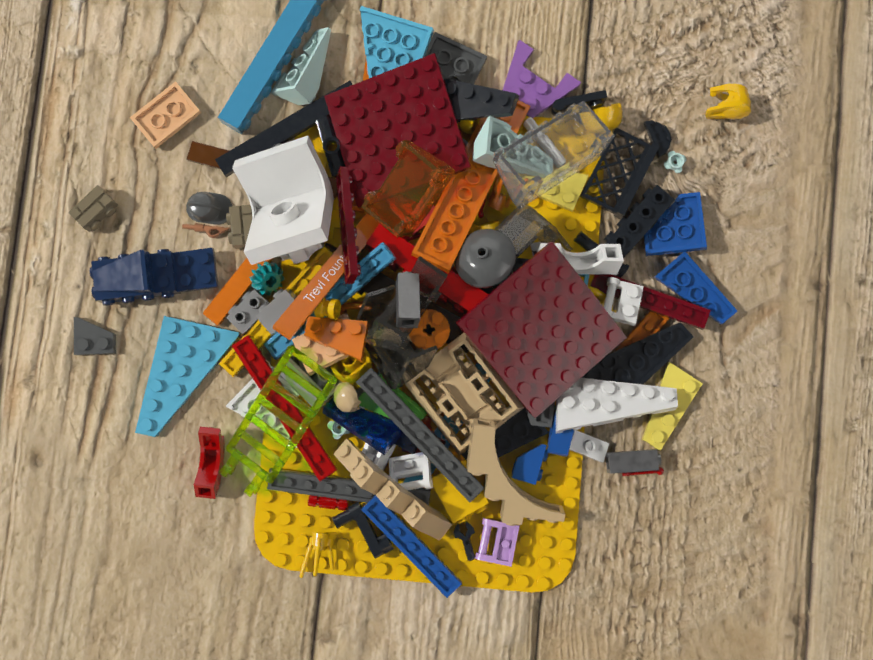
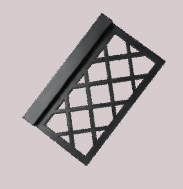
[580,128,660,220]

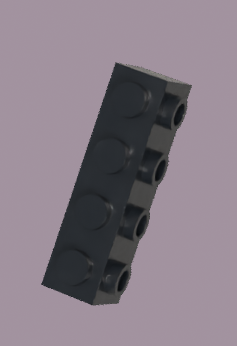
[603,185,675,259]

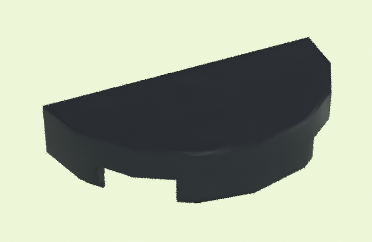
[643,120,672,159]

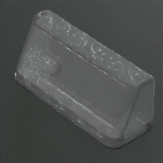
[493,101,615,209]

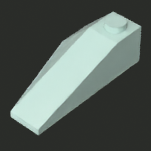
[271,27,331,105]
[472,116,553,179]

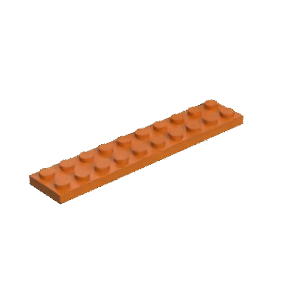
[411,100,530,273]

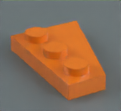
[304,316,369,363]

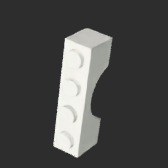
[538,243,624,275]

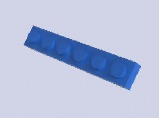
[361,495,462,598]

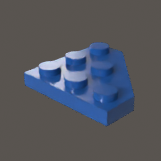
[644,192,707,256]

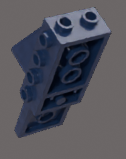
[90,248,218,306]

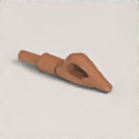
[182,223,230,238]

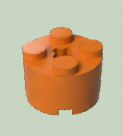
[408,309,450,352]

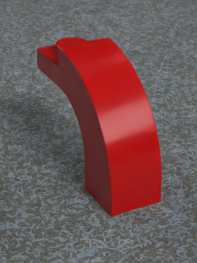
[193,426,225,499]

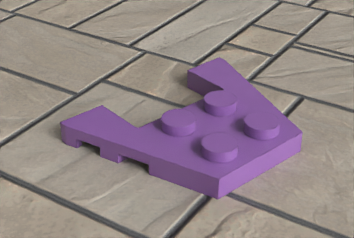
[503,40,581,118]

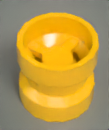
[314,298,341,320]

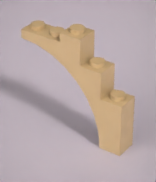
[466,418,565,526]
[334,438,452,540]

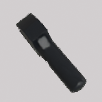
[454,521,475,561]

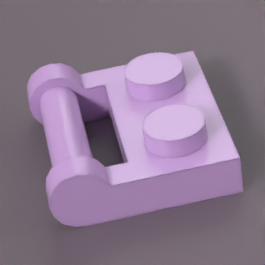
[475,518,519,567]

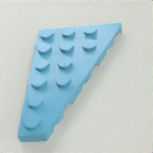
[360,6,434,78]
[135,316,241,437]

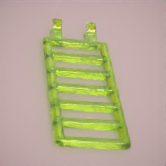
[219,345,338,497]

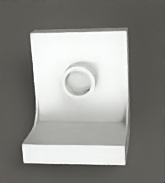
[232,136,334,265]

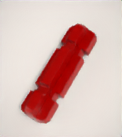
[308,495,348,511]

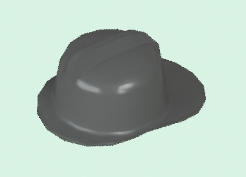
[186,192,233,224]

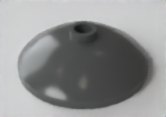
[454,229,516,288]

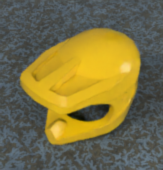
[705,84,751,120]

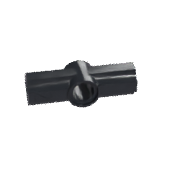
[316,116,346,178]

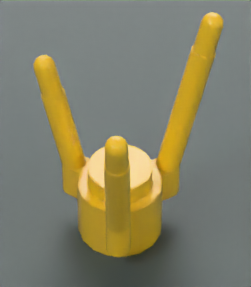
[299,532,335,578]

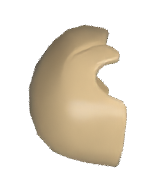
[334,382,361,412]

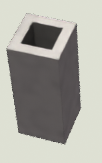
[396,272,420,328]
[606,449,661,474]

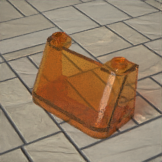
[361,140,455,238]

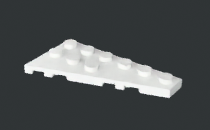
[556,378,678,434]

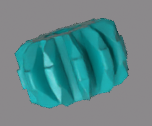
[249,261,285,296]

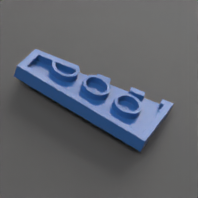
[653,252,737,325]

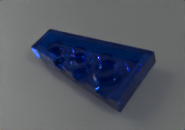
[323,396,403,455]

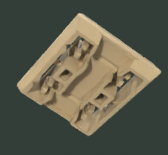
[401,333,525,456]

